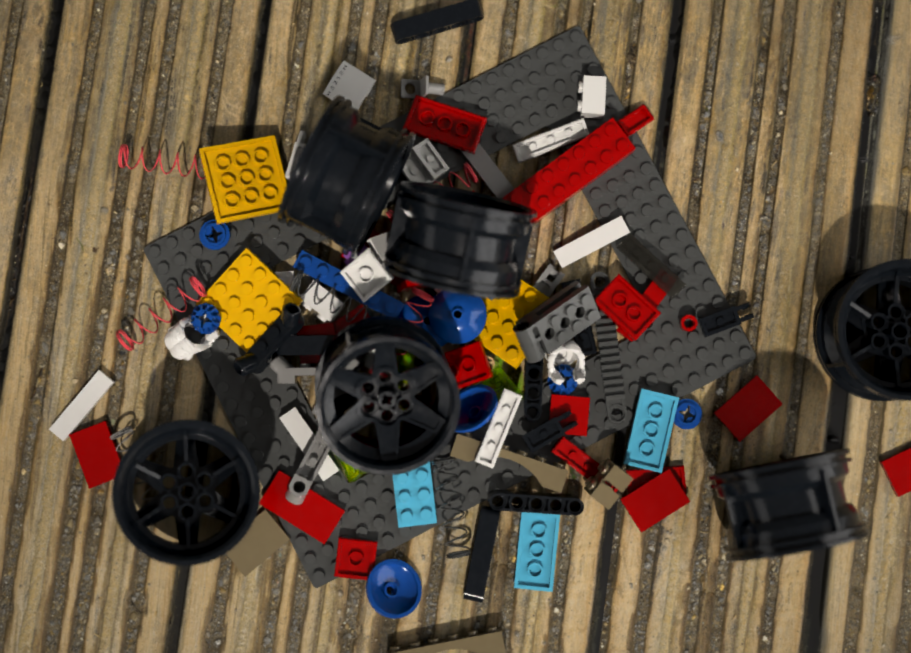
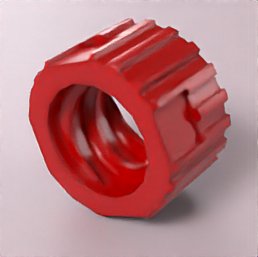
[679,314,698,332]

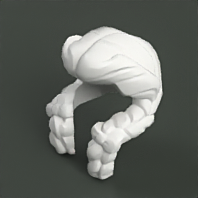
[164,313,220,361]
[544,339,586,385]

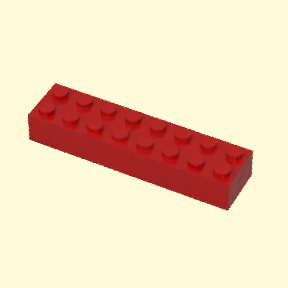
[502,117,636,224]

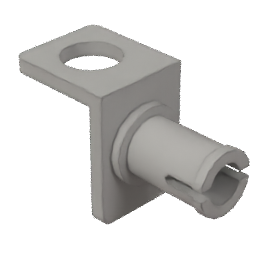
[400,75,445,99]

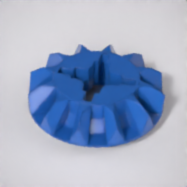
[199,219,230,250]
[190,303,221,334]
[548,364,578,395]
[674,399,702,429]

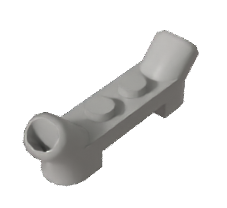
[270,355,361,384]
[285,429,330,505]

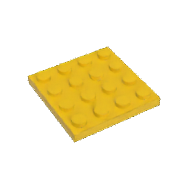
[198,135,287,225]
[196,248,303,353]
[473,279,549,369]

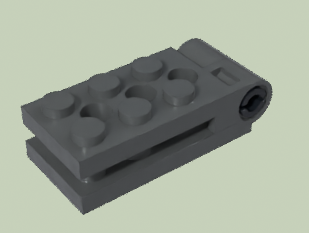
[513,280,601,363]

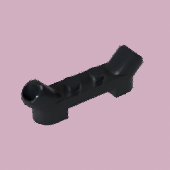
[233,303,305,377]

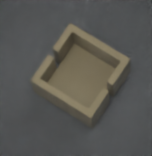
[584,458,633,510]

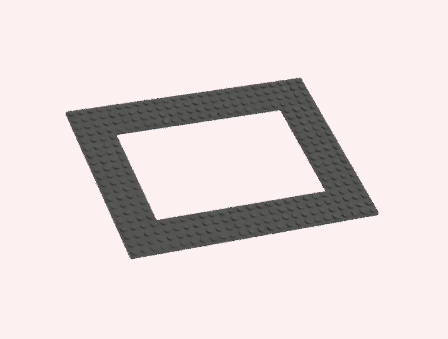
[144,26,756,588]

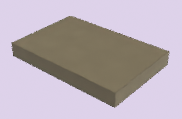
[226,509,290,577]

